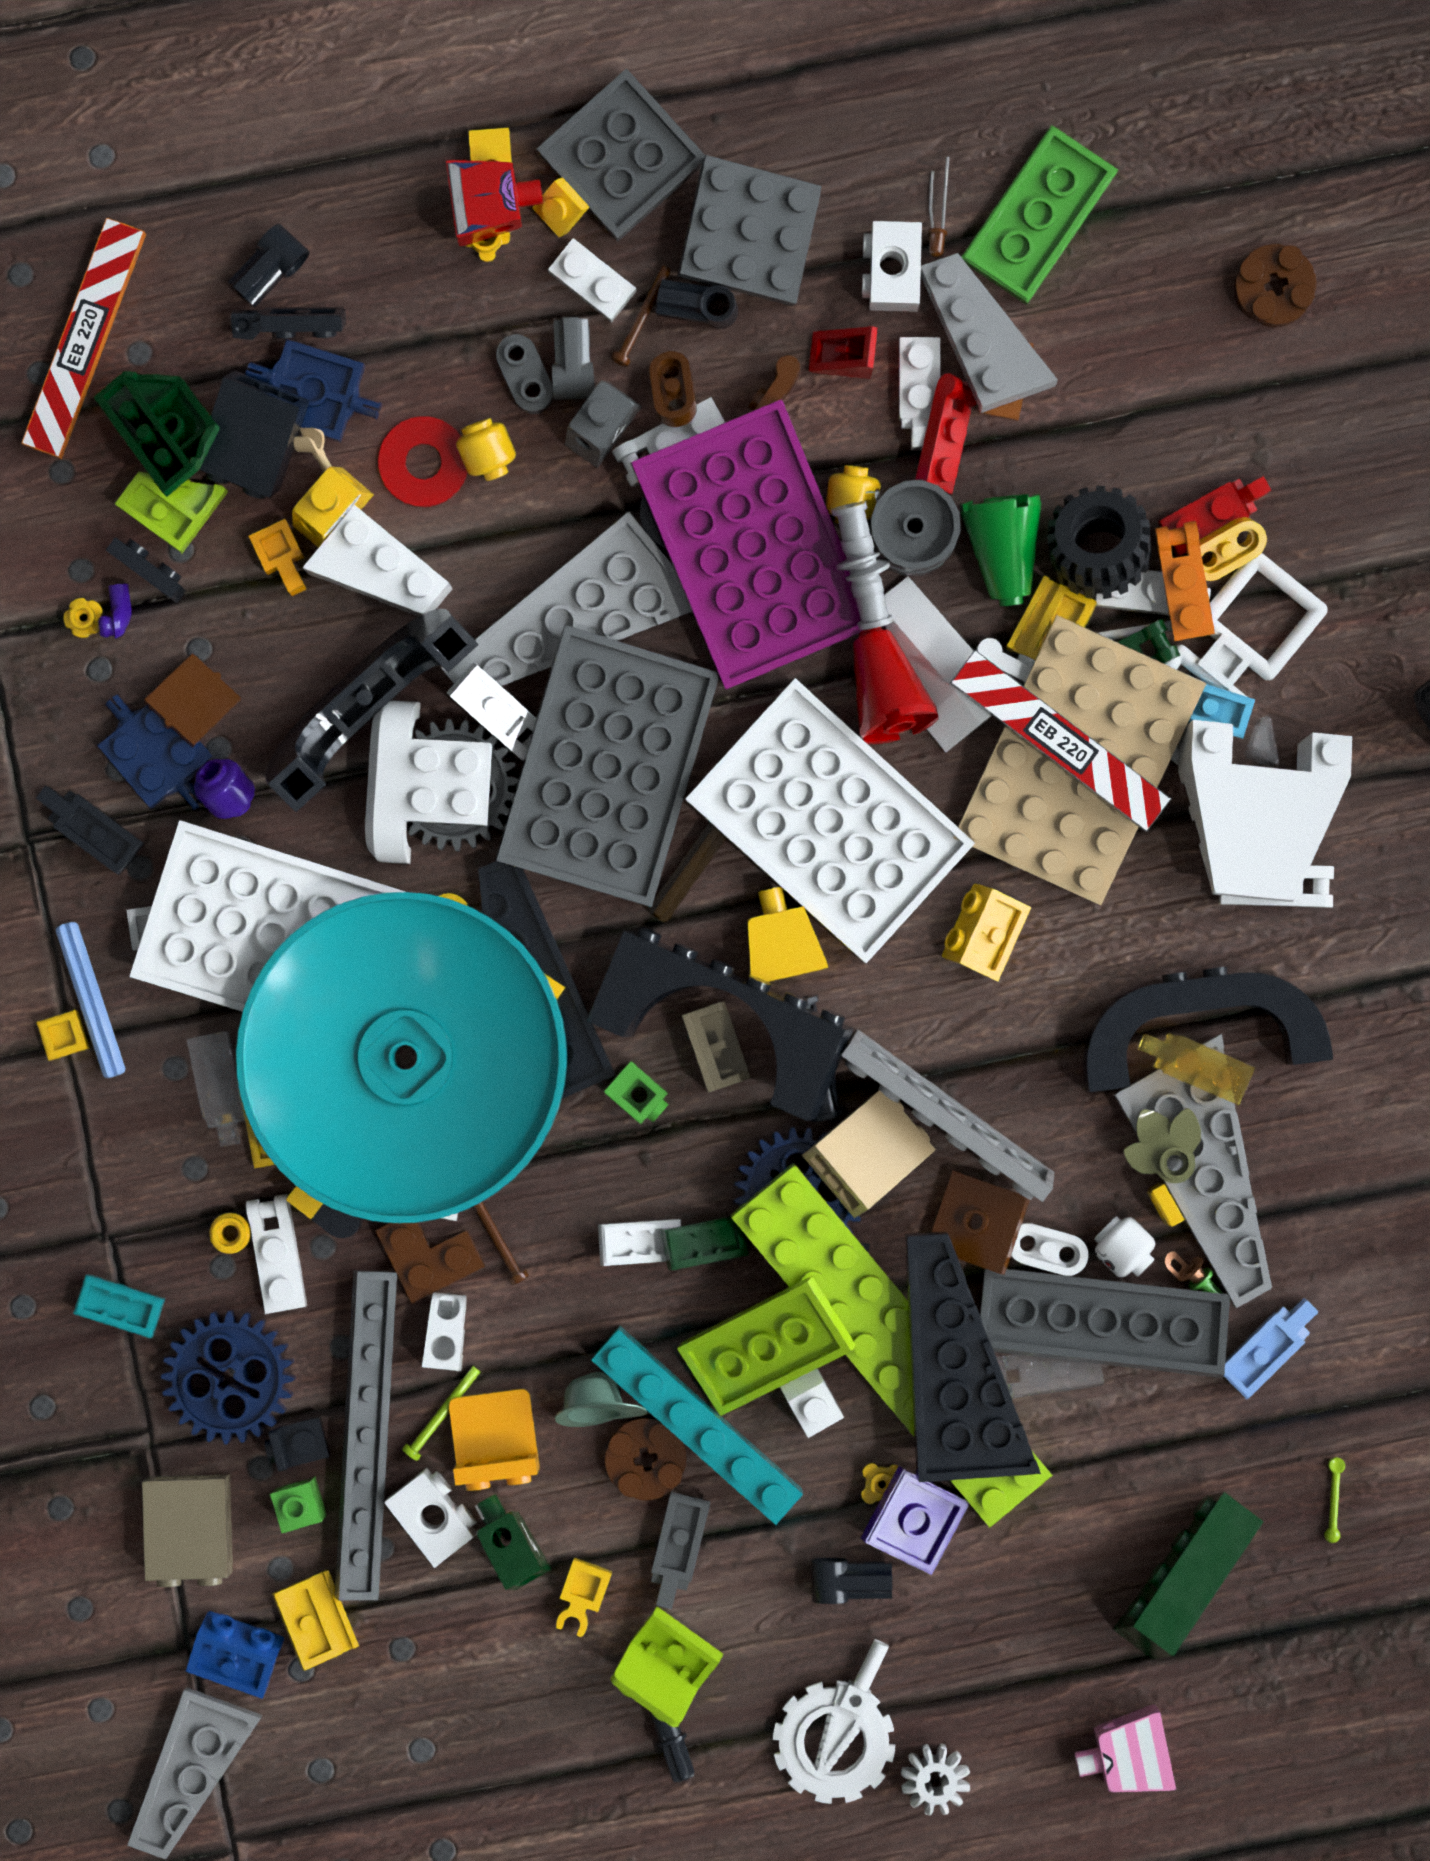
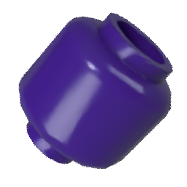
[194,759,255,819]

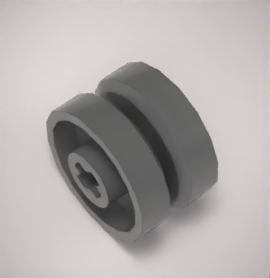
[869,480,961,576]

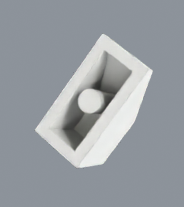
[780,1368,844,1438]

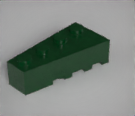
[1112,1492,1264,1659]

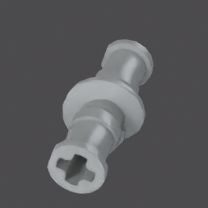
[831,501,893,630]

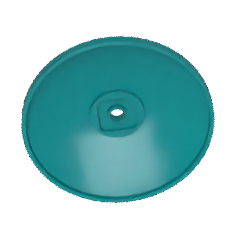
[236,892,567,1223]

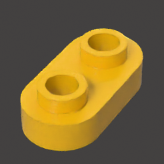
[1199,517,1267,581]

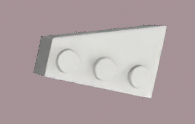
[303,505,453,617]

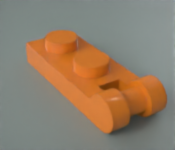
[1155,521,1215,641]

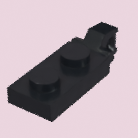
[231,307,346,340]
[36,785,145,876]

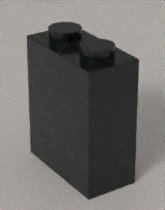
[199,370,310,499]

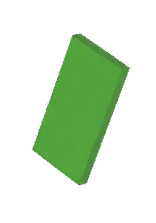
[962,125,1118,305]

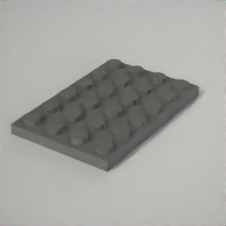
[494,625,719,907]

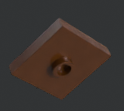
[932,1170,1030,1275]

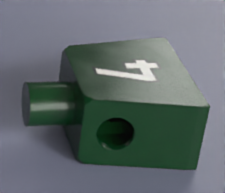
[475,1494,552,1590]

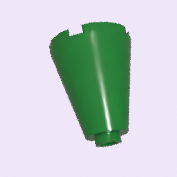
[960,494,1041,606]

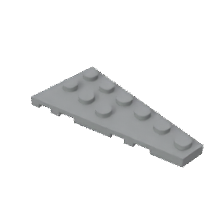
[441,512,692,686]
[1114,1034,1272,1308]

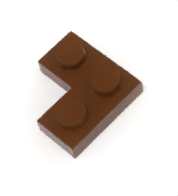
[375,1222,486,1303]

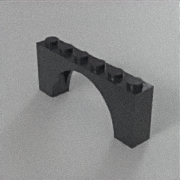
[587,926,854,1121]

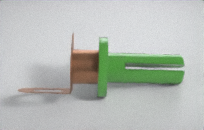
[1165,1252,1224,1294]

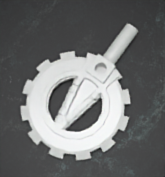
[773,1639,895,1804]

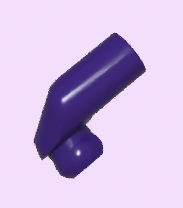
[98,584,132,639]

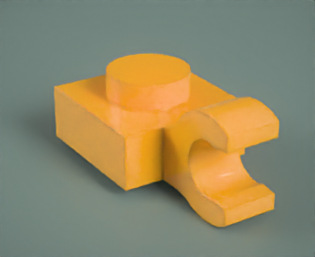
[249,519,307,596]

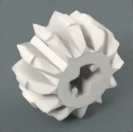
[901,1744,970,1815]

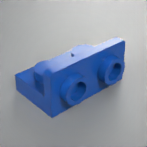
[186,1611,284,1699]

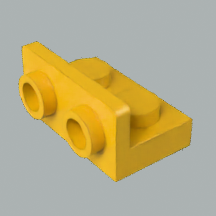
[942,883,1031,981]

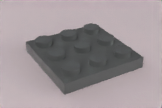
[536,68,705,242]
[677,155,822,306]

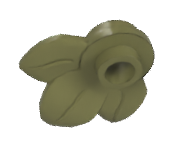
[1123,1108,1201,1184]

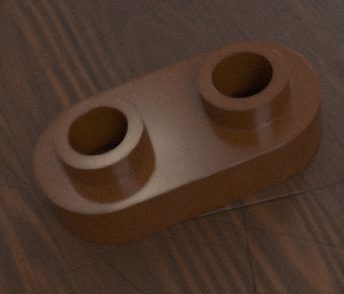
[649,351,697,427]

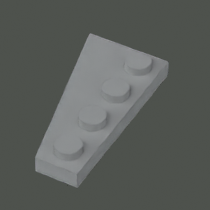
[920,253,1058,413]
[127,1687,263,1860]

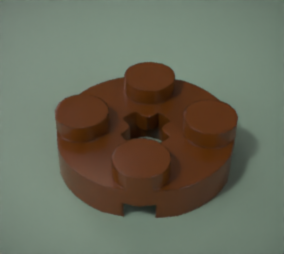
[1234,244,1317,327]
[605,1417,687,1500]

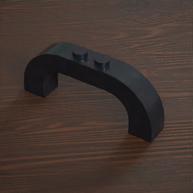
[265,609,479,812]
[1083,966,1334,1092]

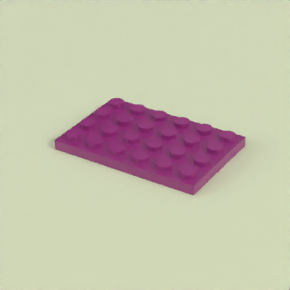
[630,399,863,690]

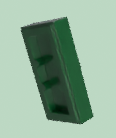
[661,1216,749,1271]

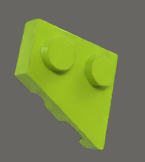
[115,472,228,554]

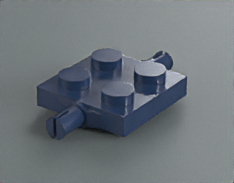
[245,339,382,443]
[97,694,214,810]

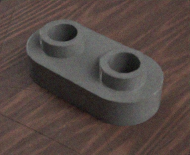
[496,334,554,414]

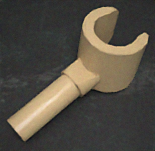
[294,428,332,472]

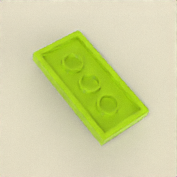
[677,1276,856,1416]

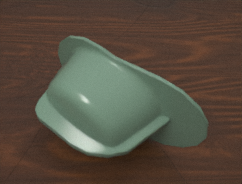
[555,1372,647,1427]

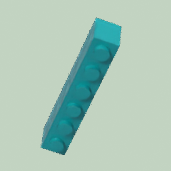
[591,1326,803,1525]

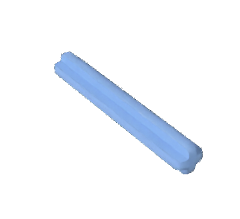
[56,922,125,1078]

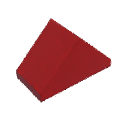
[809,326,878,379]

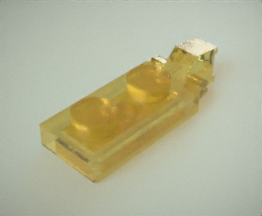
[1138,1033,1255,1106]

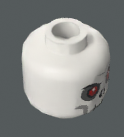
[1094,1216,1155,1277]

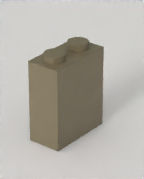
[142,1474,233,1587]

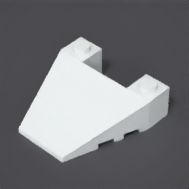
[1178,720,1352,902]

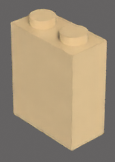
[802,1090,936,1218]

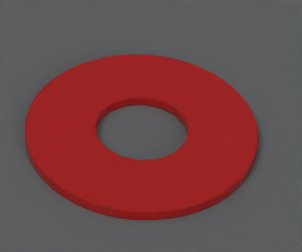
[378,416,468,507]

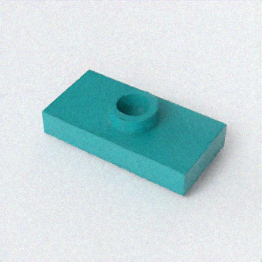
[73,1274,166,1339]

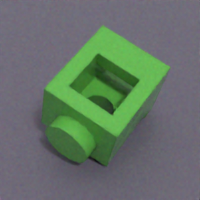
[604,1061,669,1124]

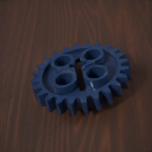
[733,1128,861,1234]
[161,1310,296,1445]

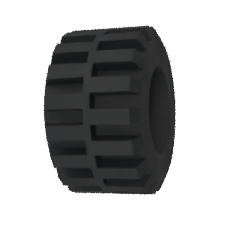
[1047,486,1152,599]

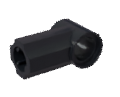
[228,223,310,308]
[656,279,738,329]
[811,1557,892,1604]

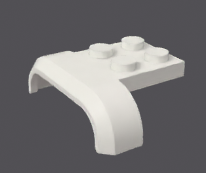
[365,701,492,864]

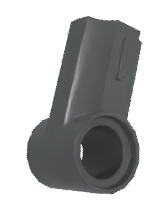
[552,317,595,400]

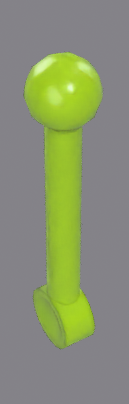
[1324,1457,1345,1543]

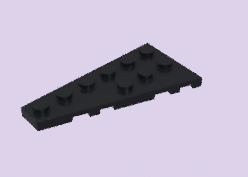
[905,1231,1041,1482]

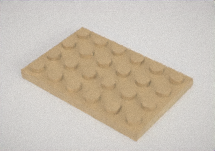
[953,615,1206,905]

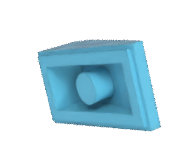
[1188,684,1255,739]

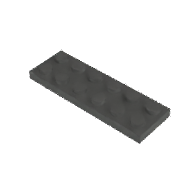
[980,1269,1230,1378]

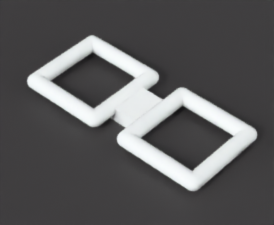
[1166,553,1327,765]

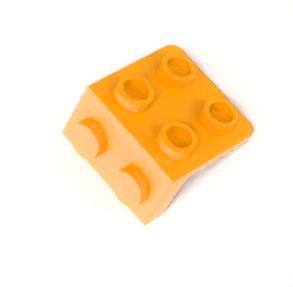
[449,1389,540,1491]

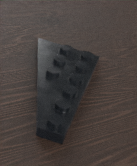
[478,861,616,1099]

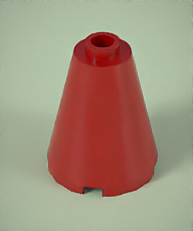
[853,627,939,744]

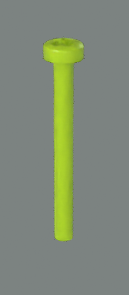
[402,1366,481,1461]

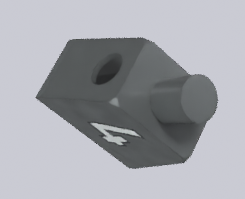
[564,380,642,469]

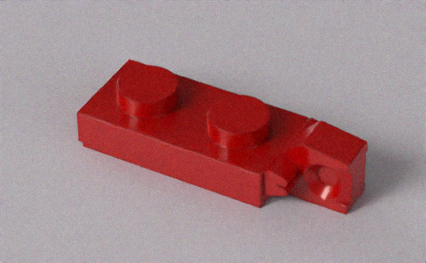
[1158,476,1271,557]

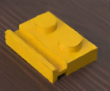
[1007,576,1097,660]
[271,1570,359,1671]

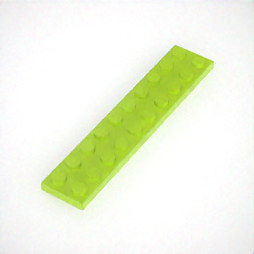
[730,1163,1053,1527]

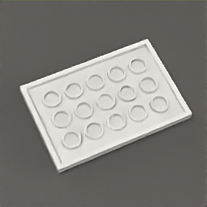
[685,678,975,964]
[129,820,405,1012]

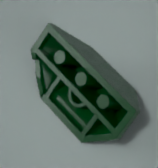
[94,371,220,497]

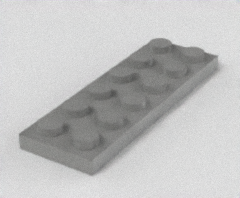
[841,1029,1055,1202]

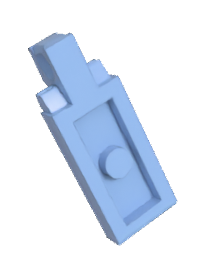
[1224,1298,1318,1399]

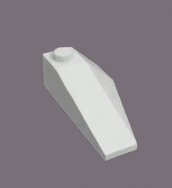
[884,577,992,753]

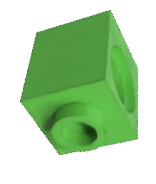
[270,1476,327,1533]

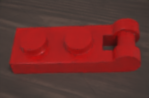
[915,373,977,495]

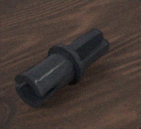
[648,1710,695,1782]

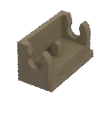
[682,1001,751,1093]

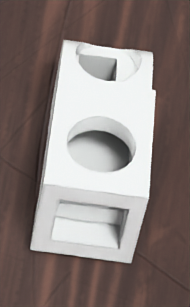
[422,1292,467,1371]

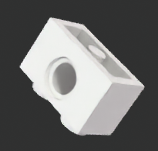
[862,221,922,312]
[384,1467,476,1568]

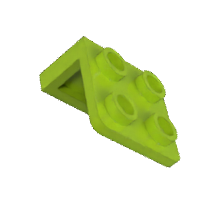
[610,1606,723,1727]

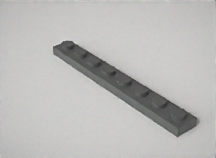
[335,1270,397,1601]

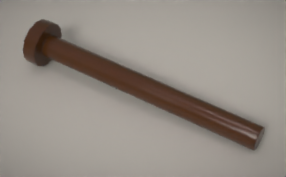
[611,265,671,367]
[474,1202,529,1285]

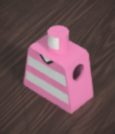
[1074,1704,1176,1792]

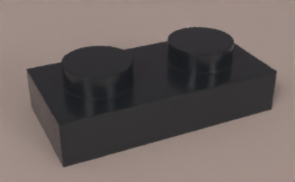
[106,537,187,603]

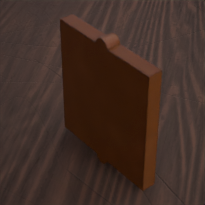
[143,653,242,748]

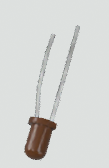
[928,157,949,257]

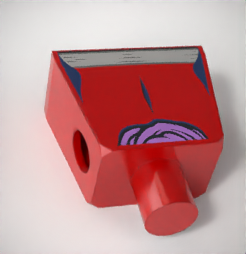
[446,160,543,246]

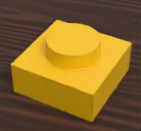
[532,177,589,237]

